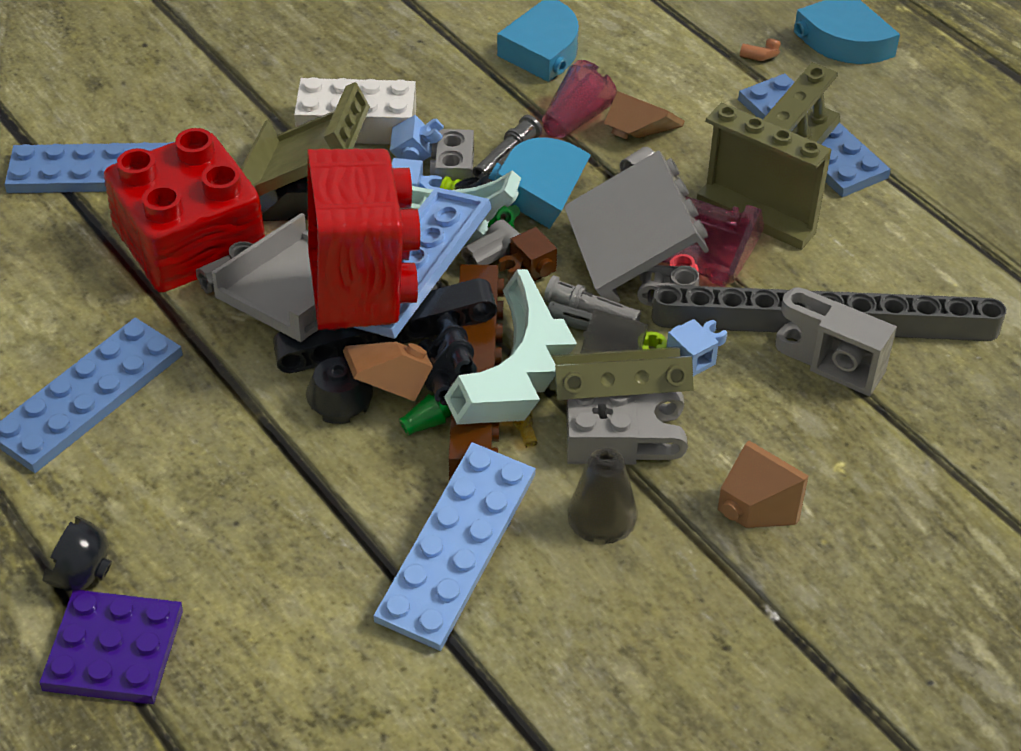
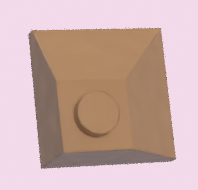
[604,91,685,140]
[343,342,433,401]
[718,441,809,528]

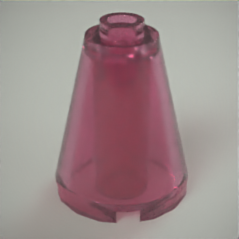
[542,60,617,138]

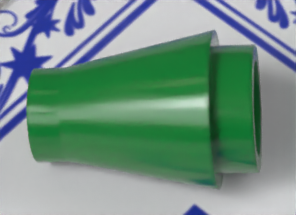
[399,394,451,436]

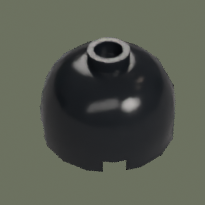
[42,516,112,592]

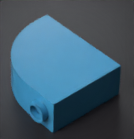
[497,0,579,82]
[794,0,900,64]
[488,137,591,229]

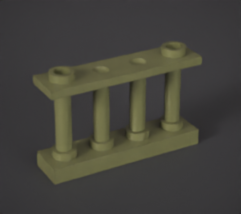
[763,62,841,144]
[548,347,694,400]

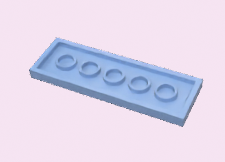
[354,187,492,339]
[373,442,536,651]

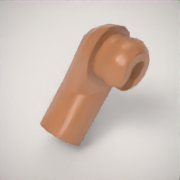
[740,38,781,61]

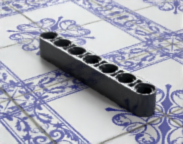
[273,278,497,374]

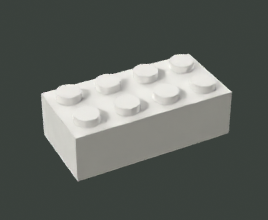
[294,77,416,144]

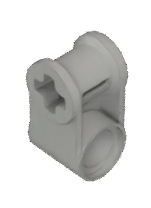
[637,264,699,306]

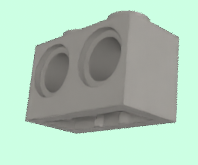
[430,129,474,181]

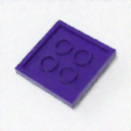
[39,590,183,705]

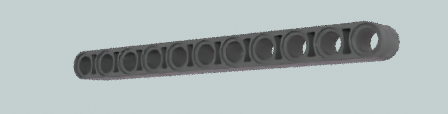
[651,285,1007,341]

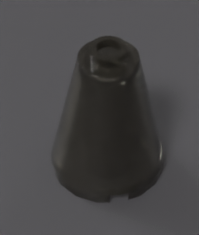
[567,448,638,544]

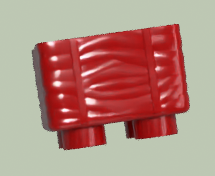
[104,128,265,293]
[307,148,420,330]

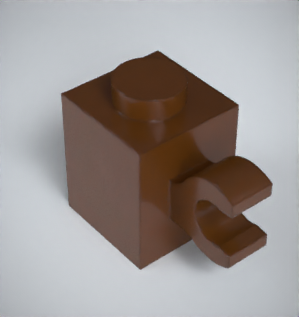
[498,227,557,281]

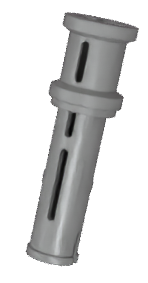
[544,275,641,324]

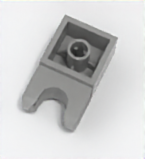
[775,287,897,396]
[566,392,688,464]

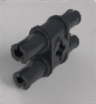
[418,314,477,405]

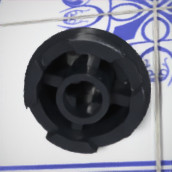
[306,357,373,424]

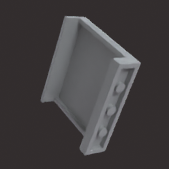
[564,150,709,303]
[212,213,318,342]

